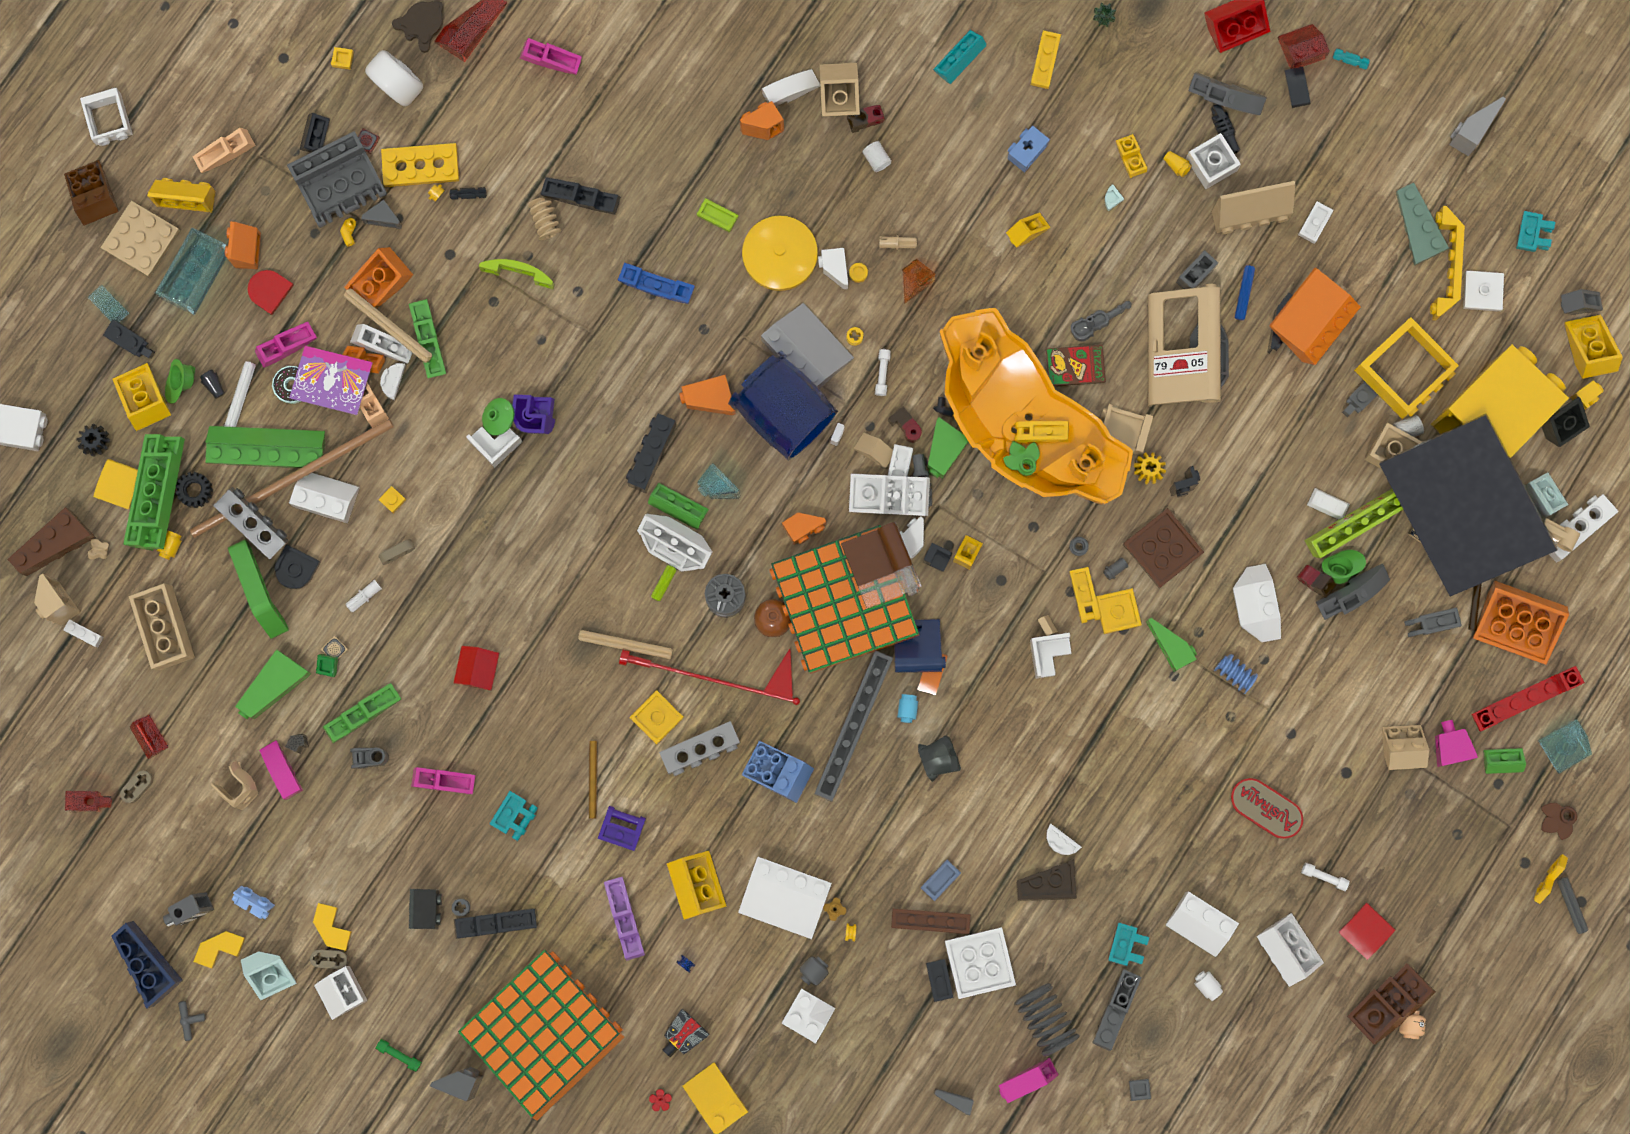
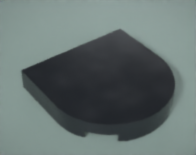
[275,544,321,589]

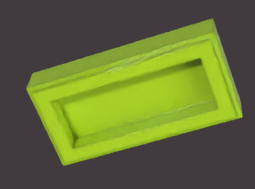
[697,198,739,233]

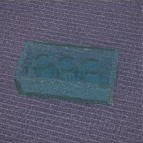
[155,228,227,315]

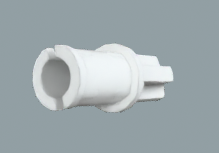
[346,580,382,612]

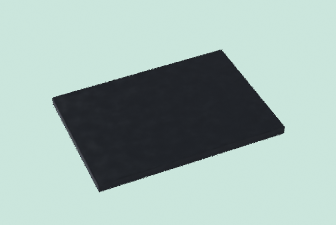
[1379,413,1558,597]

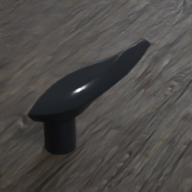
[933,397,954,418]

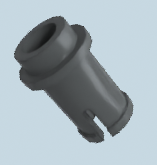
[1103,558,1128,580]

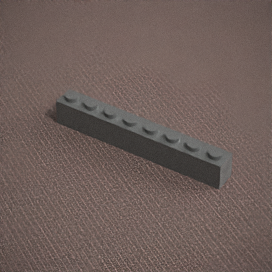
[814,651,893,802]

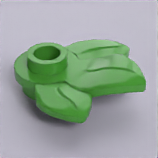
[1003,441,1040,476]

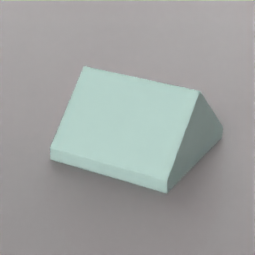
[1525,472,1568,520]

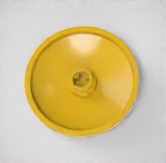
[742,216,818,291]

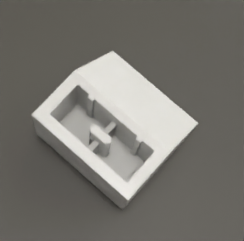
[314,966,368,1020]

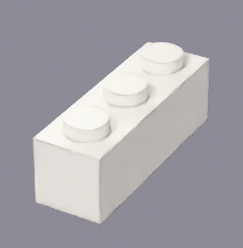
[64,620,104,648]

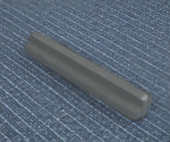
[1557,877,1588,934]

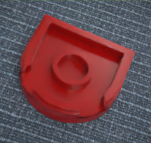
[248,270,294,315]

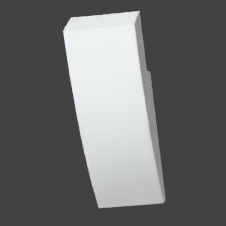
[762,69,821,106]

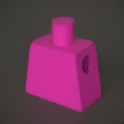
[1435,720,1478,767]

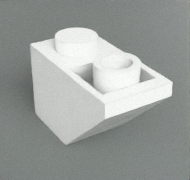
[900,517,924,560]

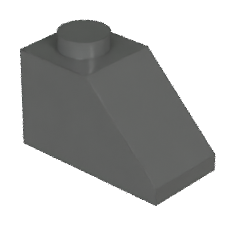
[1561,289,1603,315]

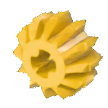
[1133,452,1166,485]

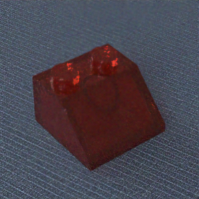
[1277,24,1330,69]

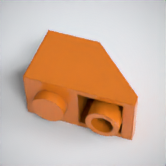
[782,513,827,545]

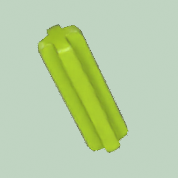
[651,565,676,601]

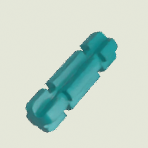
[1333,48,1370,69]

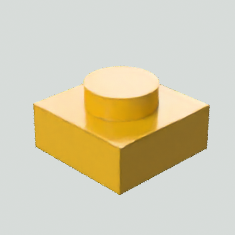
[331,47,354,70]
[379,486,406,514]

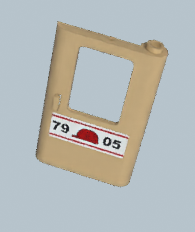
[1148,284,1221,407]

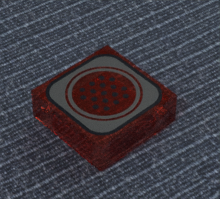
[358,128,380,154]

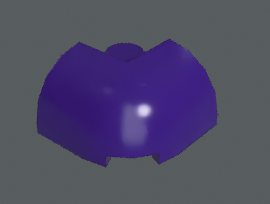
[512,395,556,434]

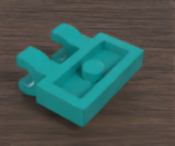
[1516,211,1556,252]
[1108,923,1149,966]

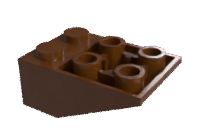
[64,160,119,226]

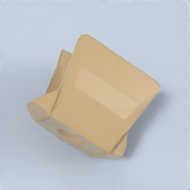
[211,760,258,810]

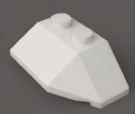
[637,514,712,571]
[1233,564,1281,642]

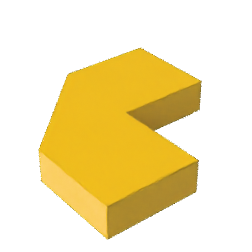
[1534,854,1568,904]
[313,903,352,951]
[193,931,245,969]

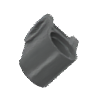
[350,748,389,769]

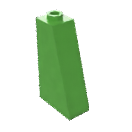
[235,650,311,720]

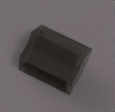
[285,734,309,754]

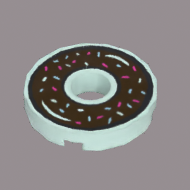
[272,366,302,404]

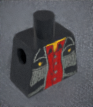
[662,1009,710,1058]

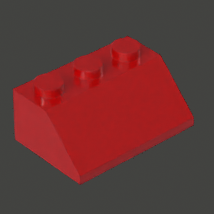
[1204,0,1271,53]

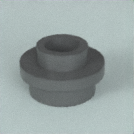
[1069,537,1089,556]

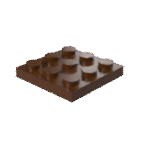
[1123,508,1204,589]

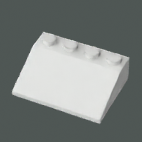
[738,857,831,939]

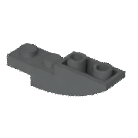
[1188,72,1267,115]
[1316,563,1390,620]
[1092,969,1142,1051]

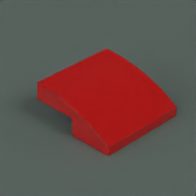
[1338,902,1396,960]

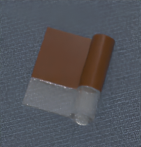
[841,522,922,609]

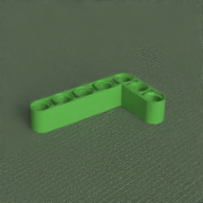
[228,539,289,639]

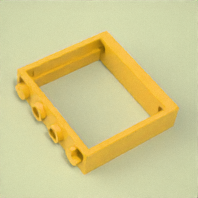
[1354,317,1459,419]

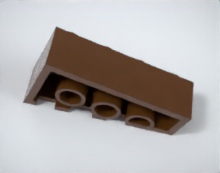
[7,507,96,577]

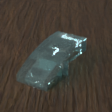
[88,284,129,322]

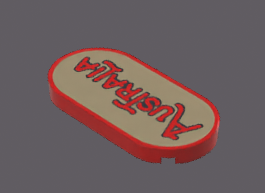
[1231,778,1303,839]

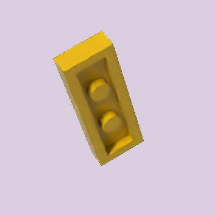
[1030,30,1061,89]

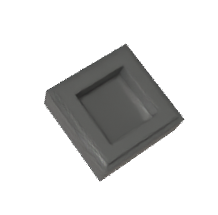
[1129,1079,1151,1101]

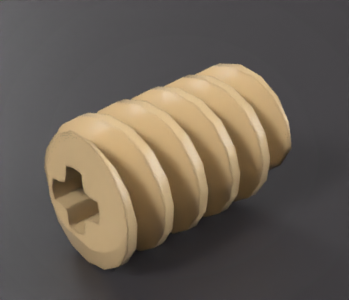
[528,198,561,240]

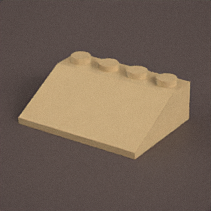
[1212,181,1296,234]

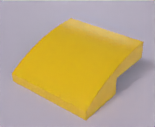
[93,459,138,510]

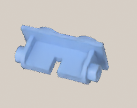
[232,886,275,919]

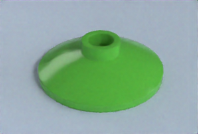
[482,398,514,436]

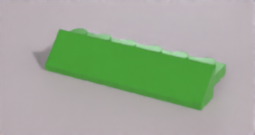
[205,426,325,469]
[123,434,185,551]

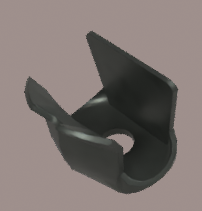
[918,735,961,782]

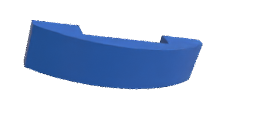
[618,263,695,304]

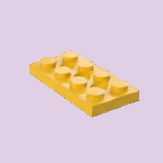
[381,143,459,187]

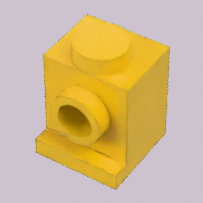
[1570,380,1604,410]

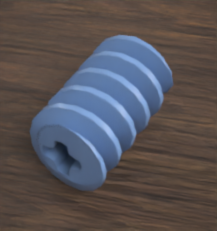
[1214,654,1258,694]

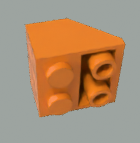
[740,101,784,140]
[225,221,261,269]

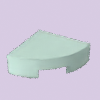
[1105,185,1124,211]

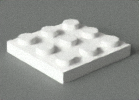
[945,927,1016,999]

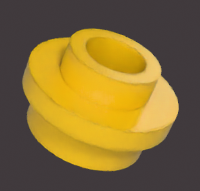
[428,184,445,202]

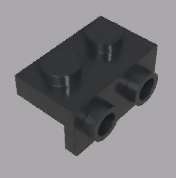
[1169,466,1200,498]

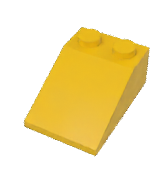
[1564,315,1623,379]
[113,363,171,431]
[682,1062,748,1134]

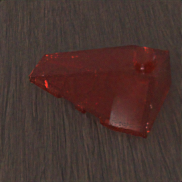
[434,0,507,62]

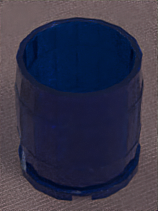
[728,350,838,461]

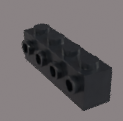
[626,413,676,493]

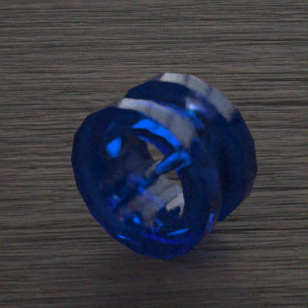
[676,955,695,973]

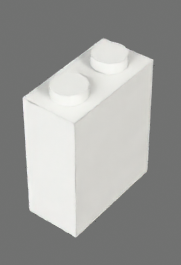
[0,404,47,451]

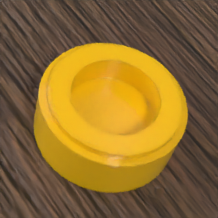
[849,263,868,283]

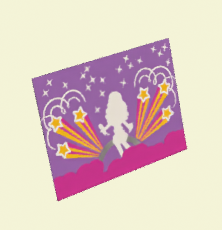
[289,346,372,415]

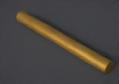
[589,741,597,819]

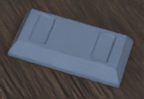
[921,860,961,901]

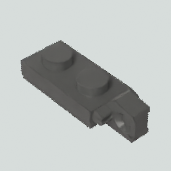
[1342,371,1388,417]

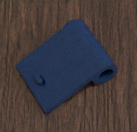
[894,619,946,673]

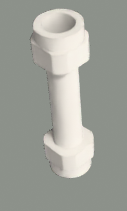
[875,349,891,396]
[1301,863,1350,891]

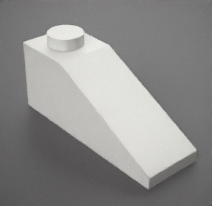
[350,324,412,364]

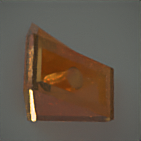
[902,259,935,304]

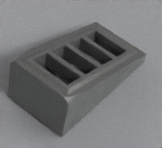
[934,1089,974,1116]

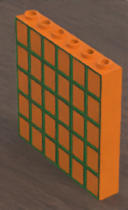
[769,525,920,674]
[458,949,625,1121]

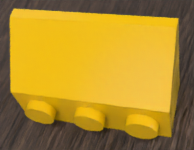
[147,178,216,213]
[667,851,727,920]

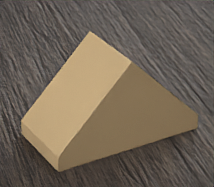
[853,433,893,469]

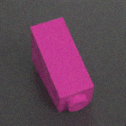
[998,1057,1058,1103]

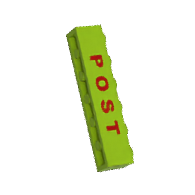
[1304,489,1403,558]

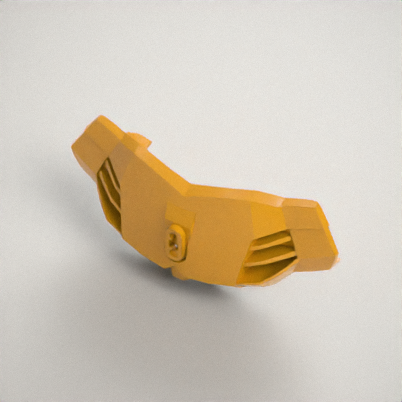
[940,308,1133,505]

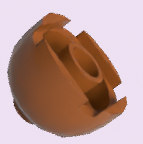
[754,599,791,637]

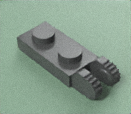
[1404,608,1462,638]

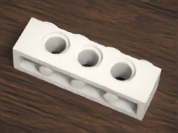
[1549,494,1619,563]

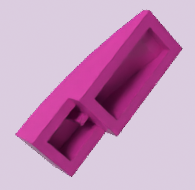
[520,38,582,75]
[255,322,317,368]
[259,740,303,800]
[411,767,475,794]

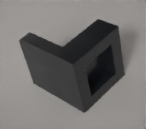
[923,543,953,572]

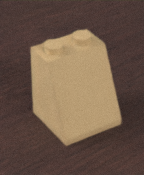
[820,63,860,116]

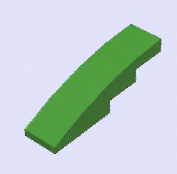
[409,299,446,378]
[323,683,401,744]

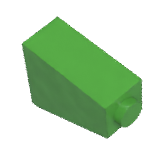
[927,417,969,479]

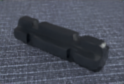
[449,187,487,200]

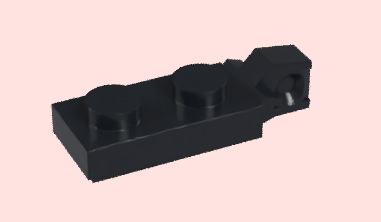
[103,319,155,359]

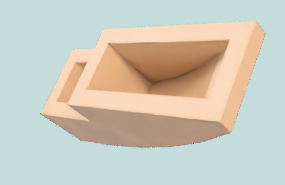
[193,128,256,173]
[360,382,389,428]

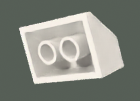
[289,473,360,524]
[1166,892,1239,957]
[1257,913,1324,987]

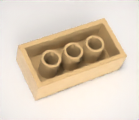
[129,583,195,670]

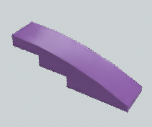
[604,877,645,961]

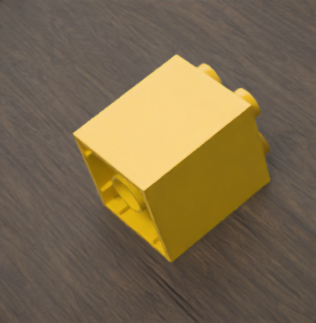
[1431,344,1569,458]

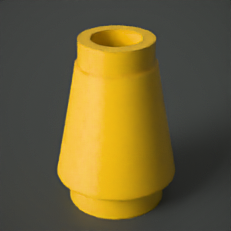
[1163,151,1192,177]

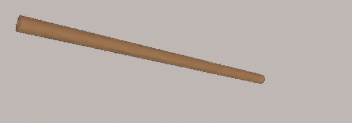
[190,419,394,538]

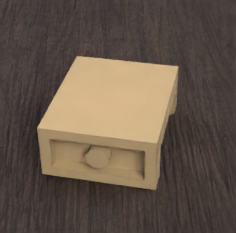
[1100,404,1153,456]

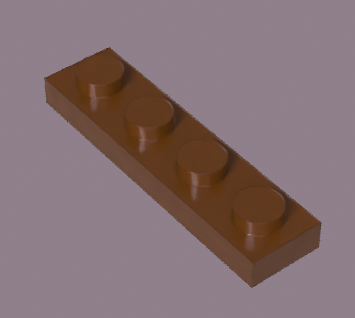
[891,908,971,934]

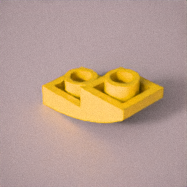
[1116,134,1147,178]

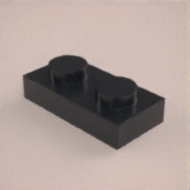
[926,959,954,1002]

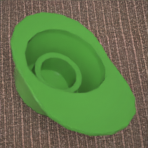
[165,359,195,404]
[1322,550,1366,584]

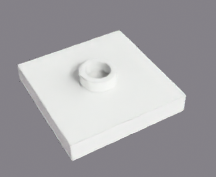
[1463,271,1504,312]

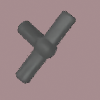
[178,1001,206,1041]

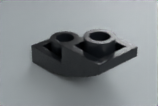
[1284,66,1311,108]

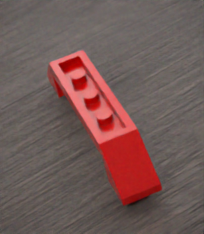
[1471,666,1585,732]

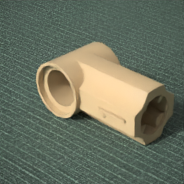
[1544,518,1580,552]

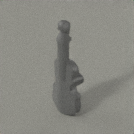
[1071,301,1132,342]

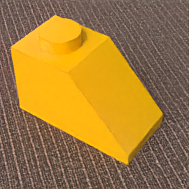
[1006,213,1051,248]

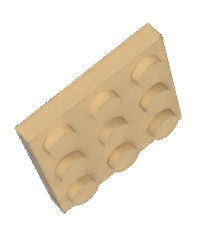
[101,201,180,278]

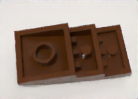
[1347,963,1436,1045]

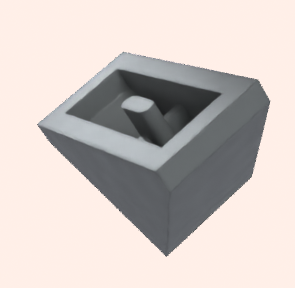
[361,200,402,229]

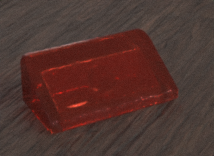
[130,715,168,759]

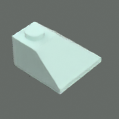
[241,952,297,1000]

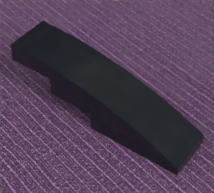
[540,177,621,215]
[453,908,537,939]

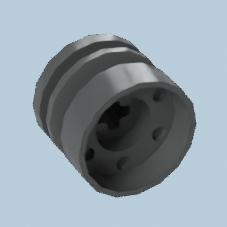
[704,574,746,618]

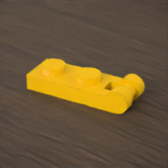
[1015,421,1069,443]
[1069,567,1101,624]

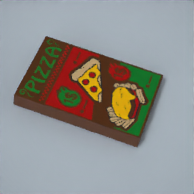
[1045,345,1106,387]

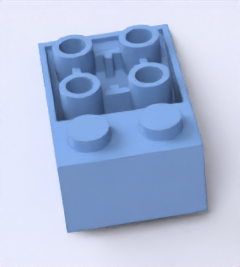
[742,741,814,803]

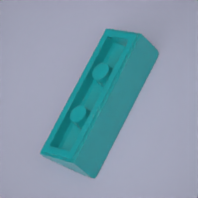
[933,30,987,84]

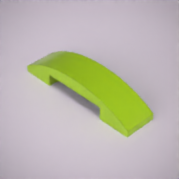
[479,259,554,290]

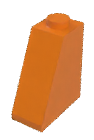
[679,375,736,415]

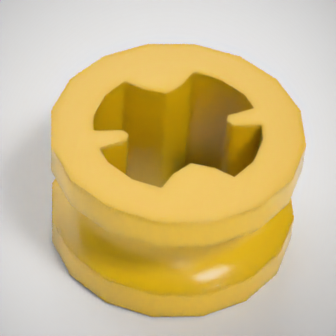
[846,327,863,346]
[845,923,856,942]

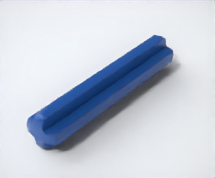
[1235,265,1255,320]

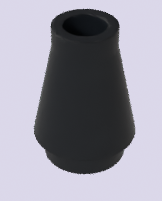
[200,369,225,399]

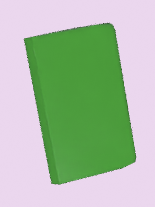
[1483,748,1526,774]

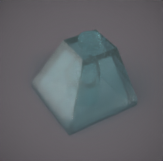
[697,463,741,499]
[1538,719,1592,774]

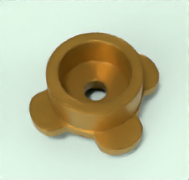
[823,898,846,921]

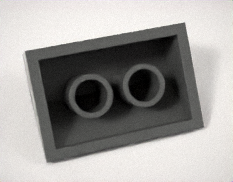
[430,1067,483,1102]

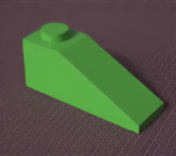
[1146,618,1197,672]

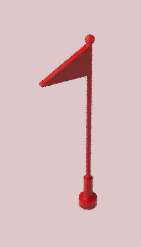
[619,649,800,705]

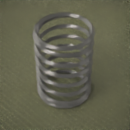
[1014,983,1080,1057]

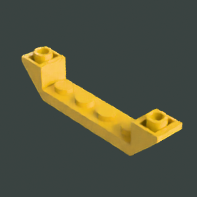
[1430,206,1465,321]

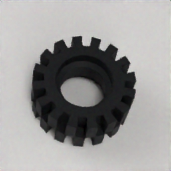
[175,472,213,508]

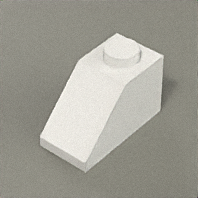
[818,248,848,289]

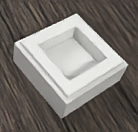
[830,423,845,446]

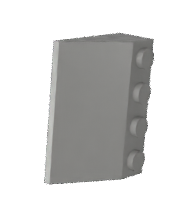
[761,303,854,395]

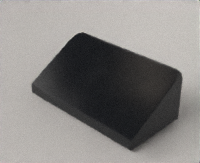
[300,113,330,153]

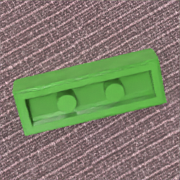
[648,483,709,529]

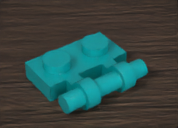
[490,791,538,841]

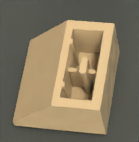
[1382,725,1430,770]

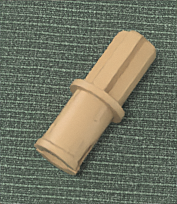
[880,235,917,250]

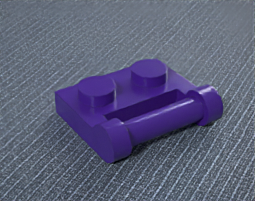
[598,806,646,851]

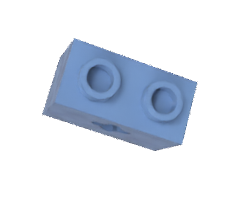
[1007,126,1050,173]

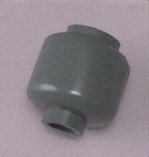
[800,956,829,986]

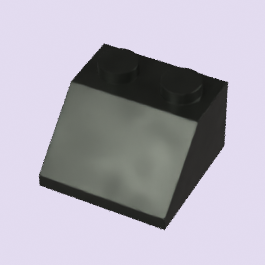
[1541,397,1590,448]
[409,889,442,929]

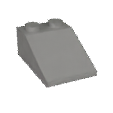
[1449,97,1506,156]

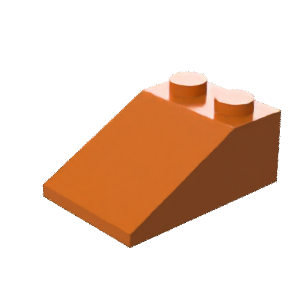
[344,247,413,309]

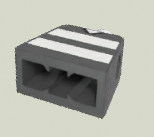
[163,892,214,927]

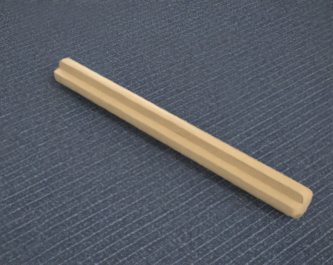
[344,289,432,363]

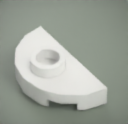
[380,363,406,401]
[1046,824,1082,855]

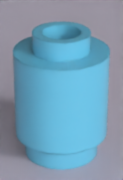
[897,694,918,723]

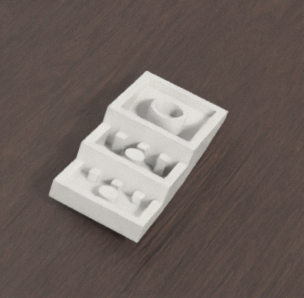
[849,474,930,516]

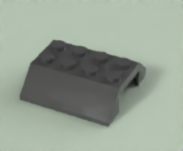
[287,131,387,228]

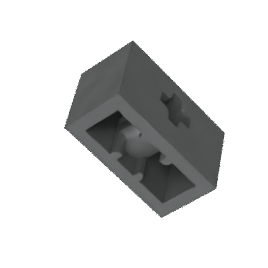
[1176,250,1218,289]

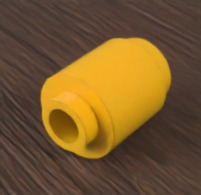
[156,530,182,560]

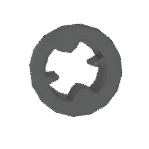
[452,899,470,916]

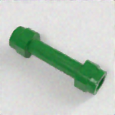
[375,1038,422,1072]

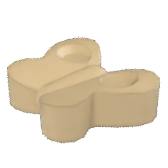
[88,539,109,559]

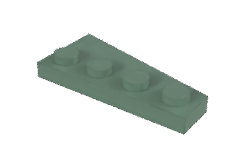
[1396,183,1449,266]

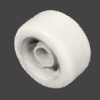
[365,50,423,106]

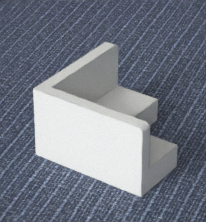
[466,427,522,468]
[1030,633,1071,679]

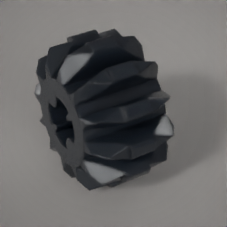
[76,424,110,457]

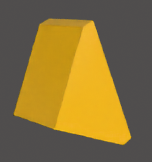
[953,535,983,570]

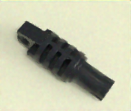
[1211,104,1240,154]

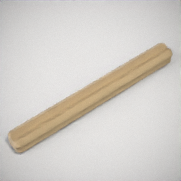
[578,630,673,659]

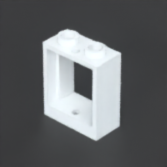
[80,88,133,146]

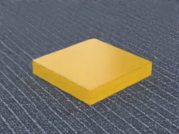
[1096,588,1142,634]
[629,690,684,745]

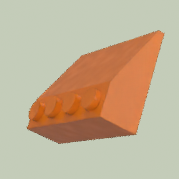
[1269,268,1361,365]
[1473,580,1569,665]

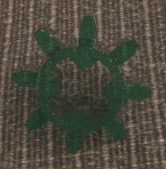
[1093,3,1116,27]

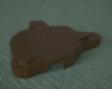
[392,0,443,53]

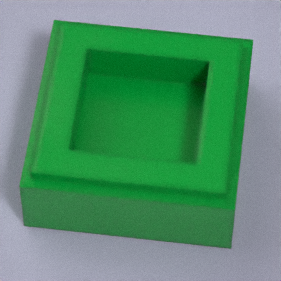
[316,654,338,677]

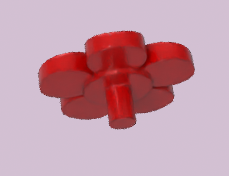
[649,1089,672,1112]

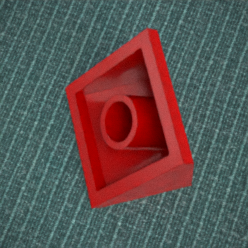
[454,646,500,691]

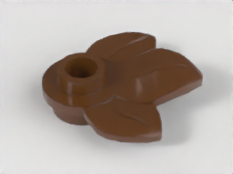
[1541,803,1577,840]

